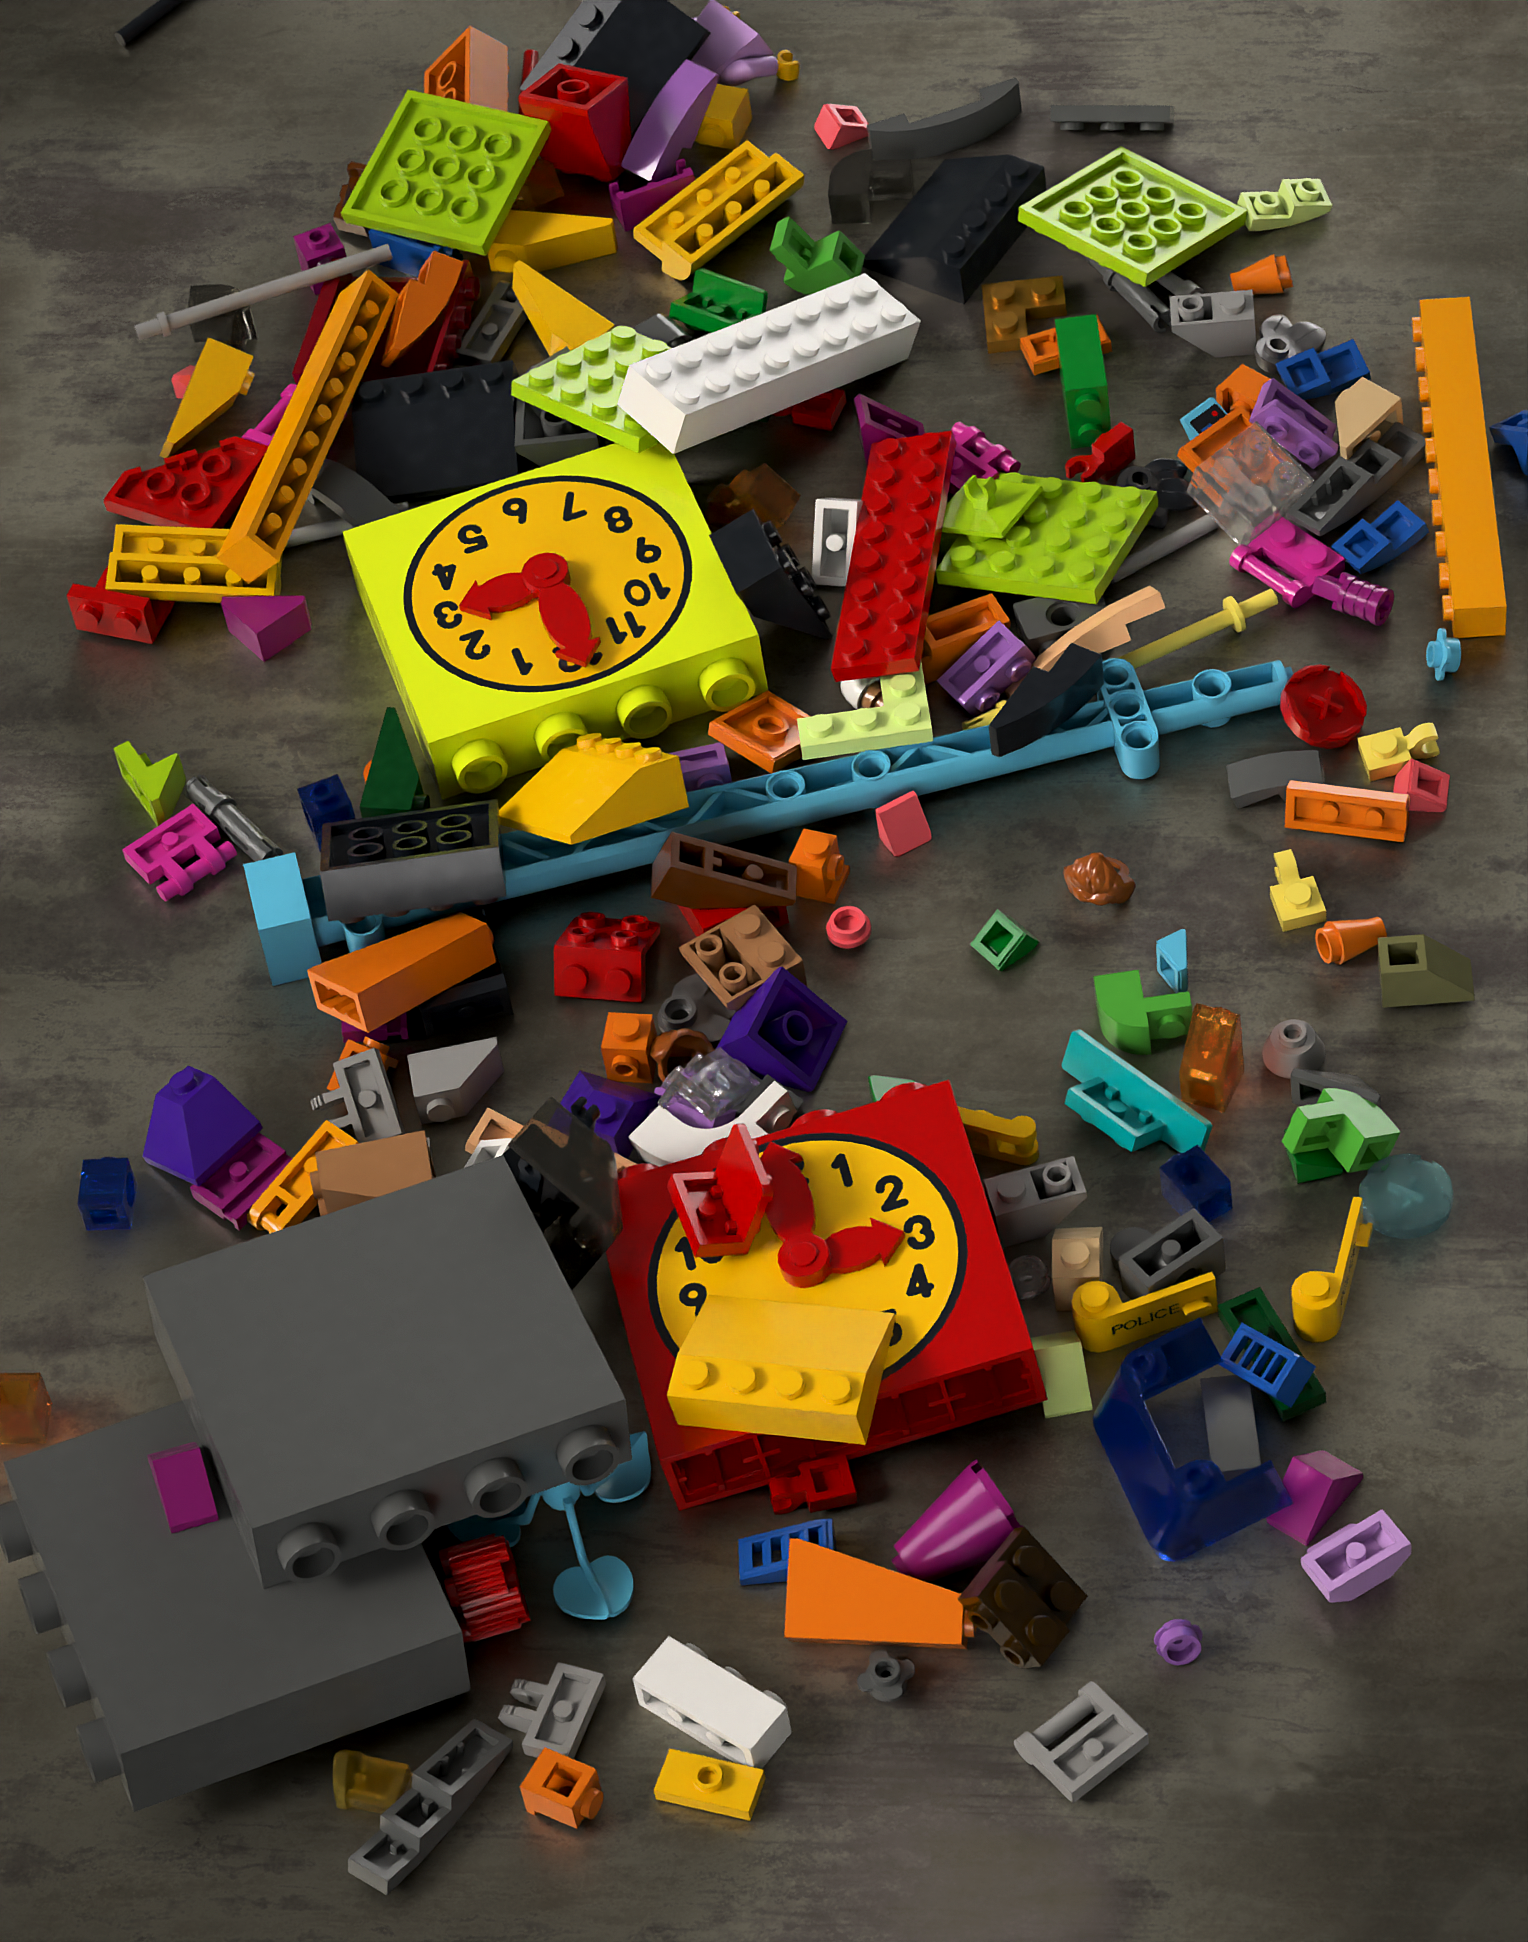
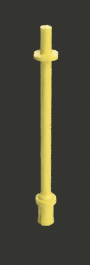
[962,589,1278,731]

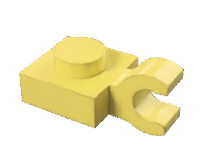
[1358,723,1440,782]
[1270,849,1326,932]

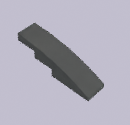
[1286,422,1426,536]
[348,1718,513,1895]

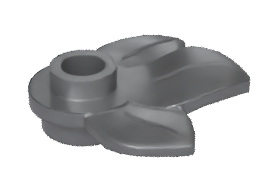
[1254,314,1326,374]
[657,973,737,1044]

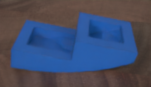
[1275,339,1371,400]
[1331,500,1429,574]

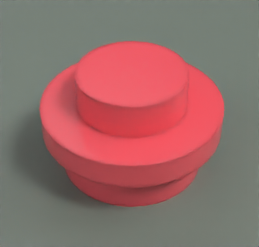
[826,906,871,949]

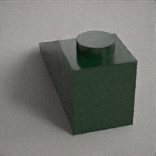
[359,707,430,818]

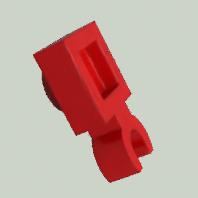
[772,389,846,431]

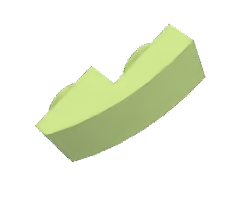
[1237,178,1332,231]

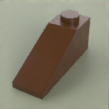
[651,832,797,909]

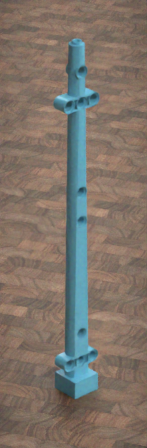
[243,658,1293,986]

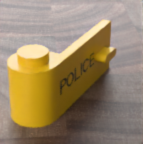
[1292,1196,1373,1343]
[1071,1272,1218,1353]

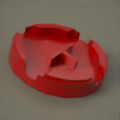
[1280,664,1367,749]

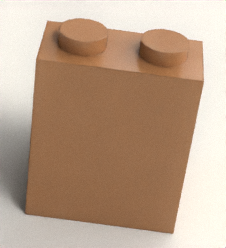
[310,1130,437,1216]

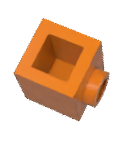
[601,1012,657,1084]

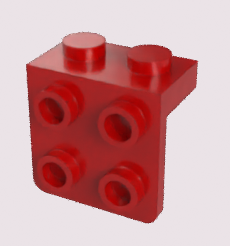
[66,567,176,644]
[554,912,660,1002]
[667,1123,774,1258]

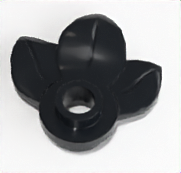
[1116,458,1199,529]

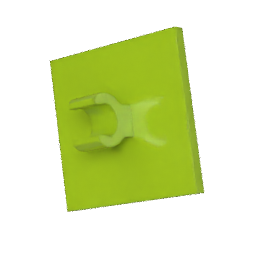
[942,475,1043,539]

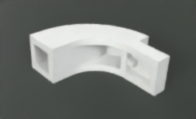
[628,1081,797,1167]

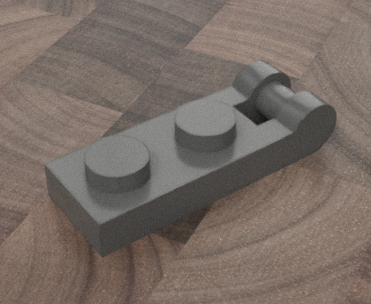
[456,280,528,366]

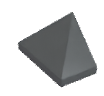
[1290,1068,1381,1109]

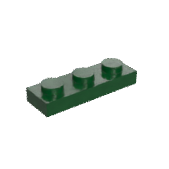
[1217,1287,1326,1421]

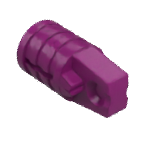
[1312,572,1394,626]

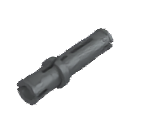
[1086,257,1171,333]
[183,774,283,862]

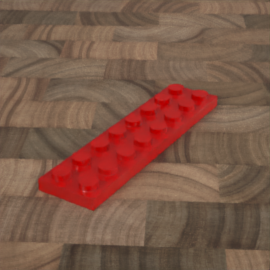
[831,430,956,682]

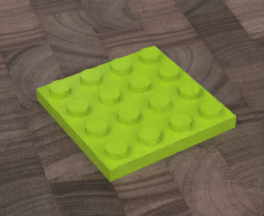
[341,89,552,256]
[1018,146,1248,287]
[511,326,672,453]
[936,472,1159,605]

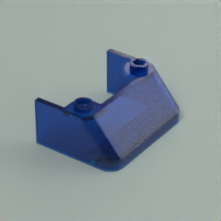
[1093,1317,1294,1561]

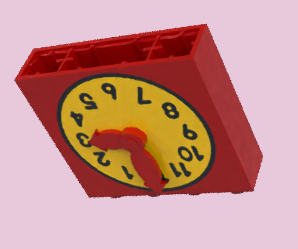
[589,1080,1048,1511]

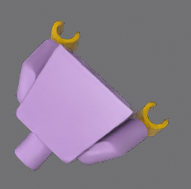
[691,0,800,87]

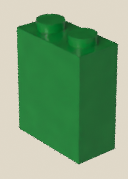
[1055,314,1111,449]

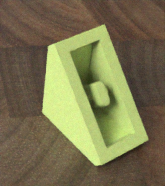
[1030,1330,1092,1419]

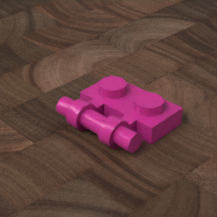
[949,422,1021,495]
[122,804,237,902]

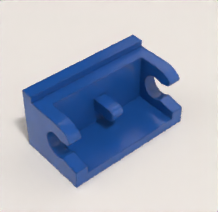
[368,229,464,277]

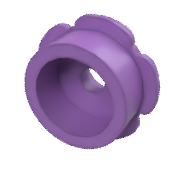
[1154,1619,1202,1665]

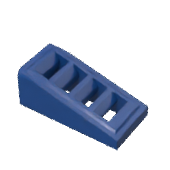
[1217,1323,1316,1408]
[738,1518,836,1585]

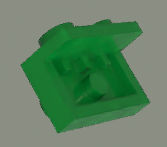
[669,268,768,333]

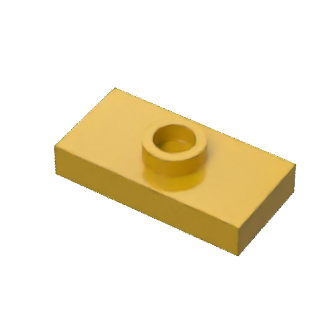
[654,1748,766,1821]

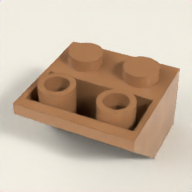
[679,905,807,1011]

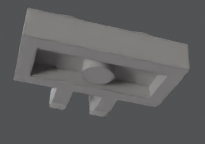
[310,1048,406,1143]
[498,1662,606,1759]

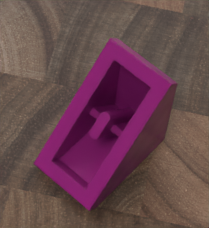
[854,394,925,468]
[221,595,312,662]
[147,1442,219,1534]
[1266,1450,1363,1546]

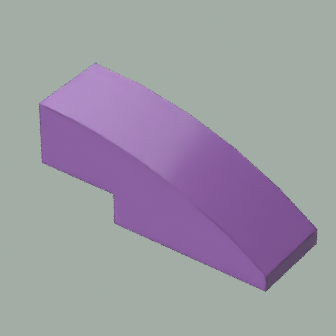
[621,59,720,182]

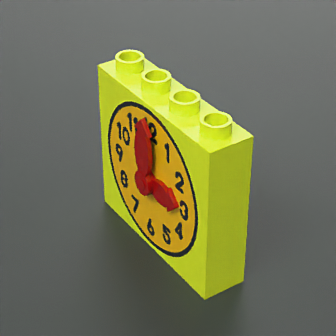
[343,442,768,799]

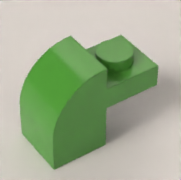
[770,216,865,295]
[1093,970,1194,1055]
[1281,1088,1401,1173]

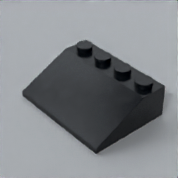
[519,0,711,141]
[862,154,1047,304]
[352,360,522,502]
[320,799,506,924]

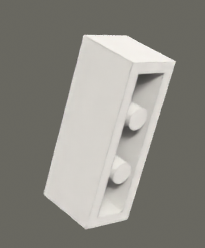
[633,1636,792,1769]

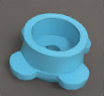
[1426,628,1461,681]

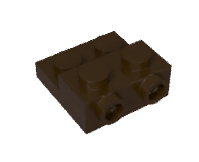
[958,1527,1088,1669]

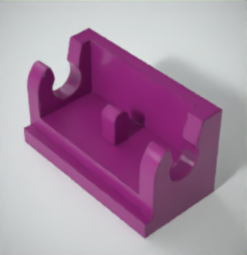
[609,158,695,232]

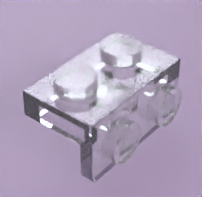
[657,1047,760,1121]

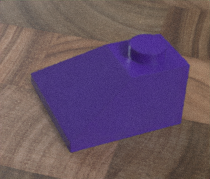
[716,966,848,1092]
[143,1066,263,1187]
[546,1070,662,1159]

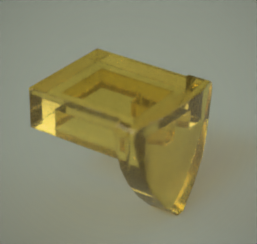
[333,1749,412,1814]

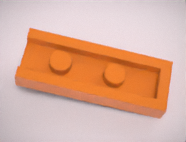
[1285,780,1410,842]

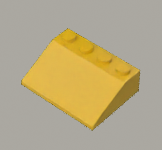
[499,733,689,845]
[667,1295,896,1445]

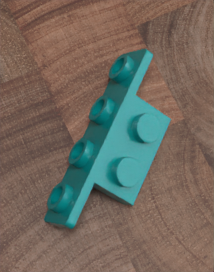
[1062,1029,1212,1162]

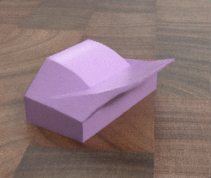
[1301,1509,1411,1603]

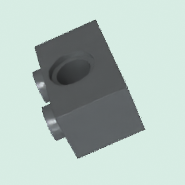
[1013,597,1107,657]
[1119,1208,1226,1300]

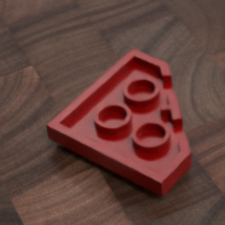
[103,436,269,529]

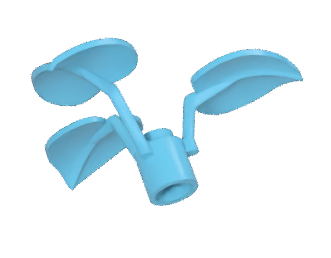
[445,1431,652,1620]

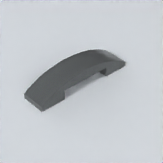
[867,77,1022,161]
[307,458,401,528]

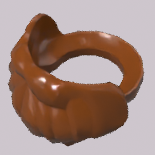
[1063,852,1136,906]
[650,1028,720,1096]

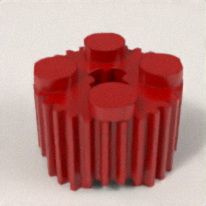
[438,1533,531,1643]

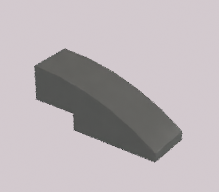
[1200,1375,1263,1494]

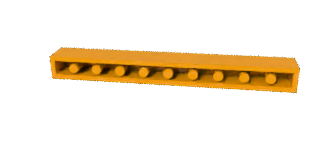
[217,269,399,584]
[1412,297,1507,638]

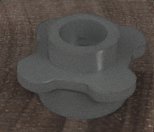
[857,1650,915,1702]

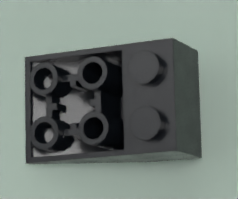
[709,509,833,640]

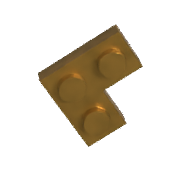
[981,275,1067,354]

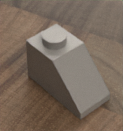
[407,1037,504,1125]

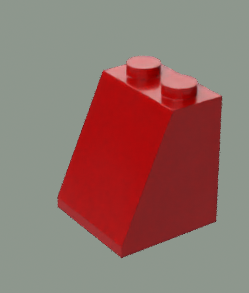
[518,64,631,181]

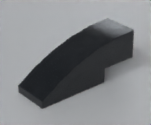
[989,643,1104,757]

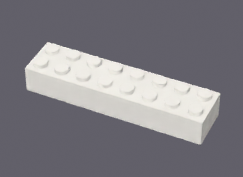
[617,273,921,454]

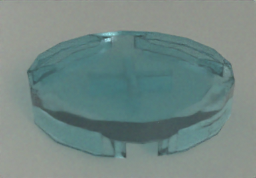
[1359,1153,1454,1239]

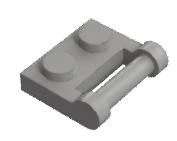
[1014,1681,1149,1803]

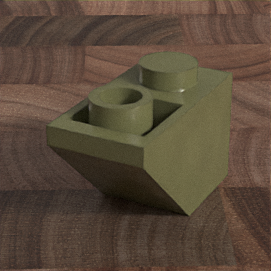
[1378,934,1475,1008]

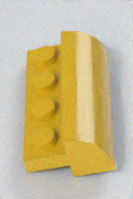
[634,140,804,280]
[106,524,283,603]

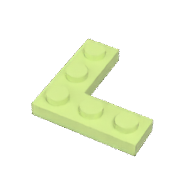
[797,662,934,760]

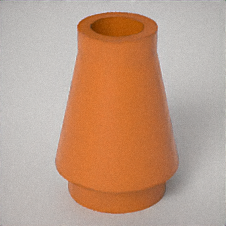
[1230,254,1293,295]
[1315,916,1387,965]

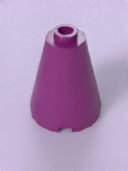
[891,1459,1024,1583]

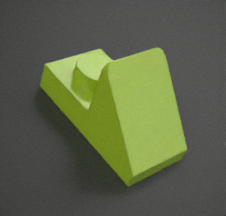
[113,740,186,826]

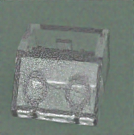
[1186,421,1315,545]

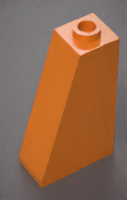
[307,912,496,1033]
[784,1538,977,1649]

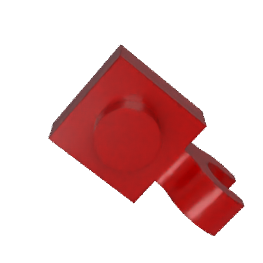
[1065,422,1136,483]
[768,1453,857,1515]

